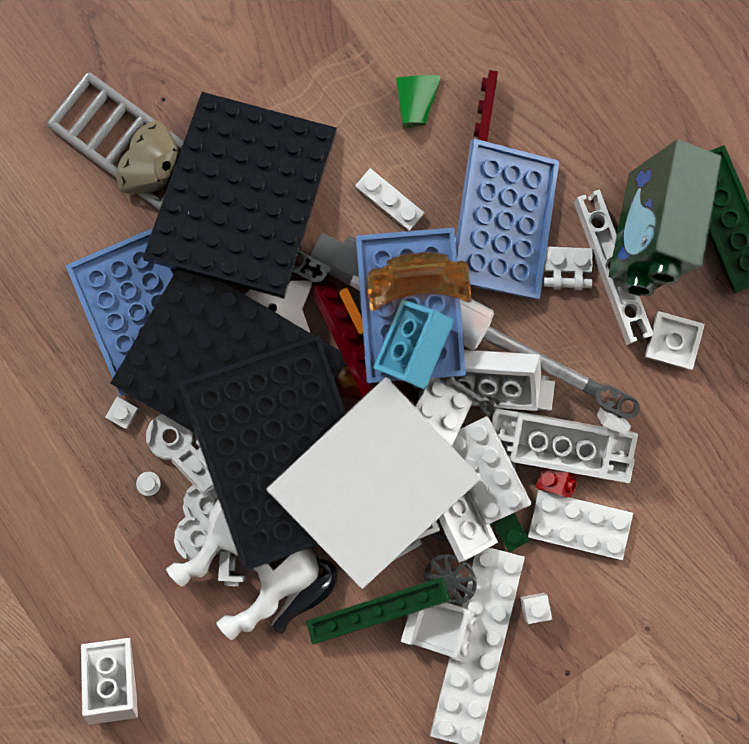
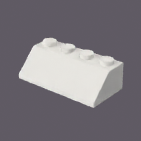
[440,350,541,411]

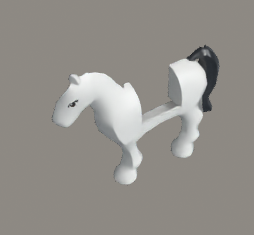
[166,455,338,640]

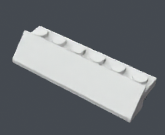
[491,407,638,483]

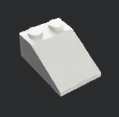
[81,638,138,725]

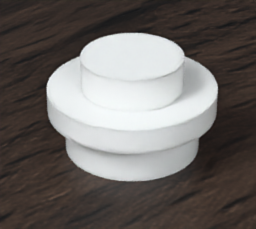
[136,472,161,496]

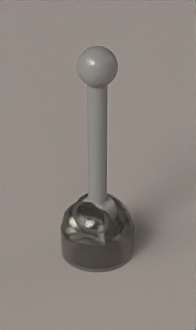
[445,377,500,417]

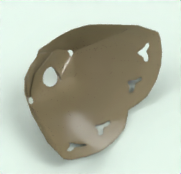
[117,120,179,194]

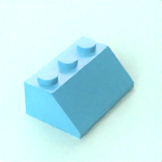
[373,299,454,389]

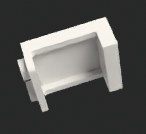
[401,603,476,660]

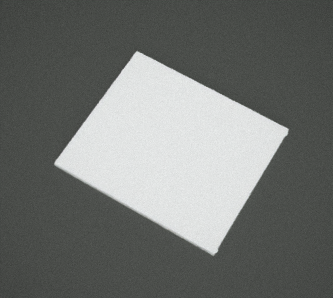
[267,377,481,589]

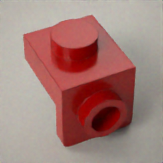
[536,467,577,498]

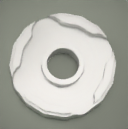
[146,414,194,460]

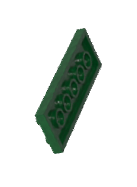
[708,145,749,294]

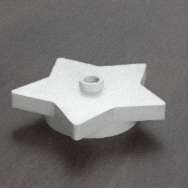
[245,280,313,332]

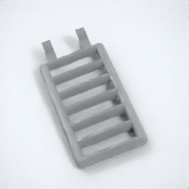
[47,72,184,210]

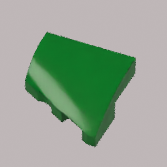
[396,75,440,128]

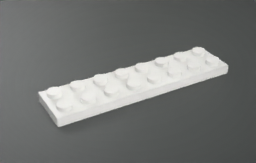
[430,547,525,744]

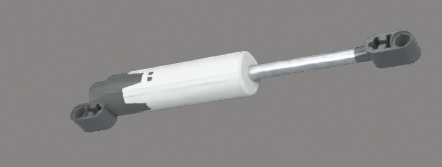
[293,233,640,419]

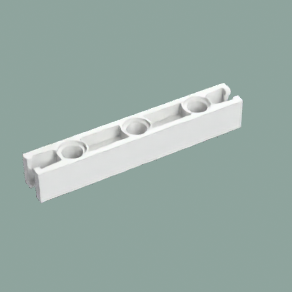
[574,190,654,345]

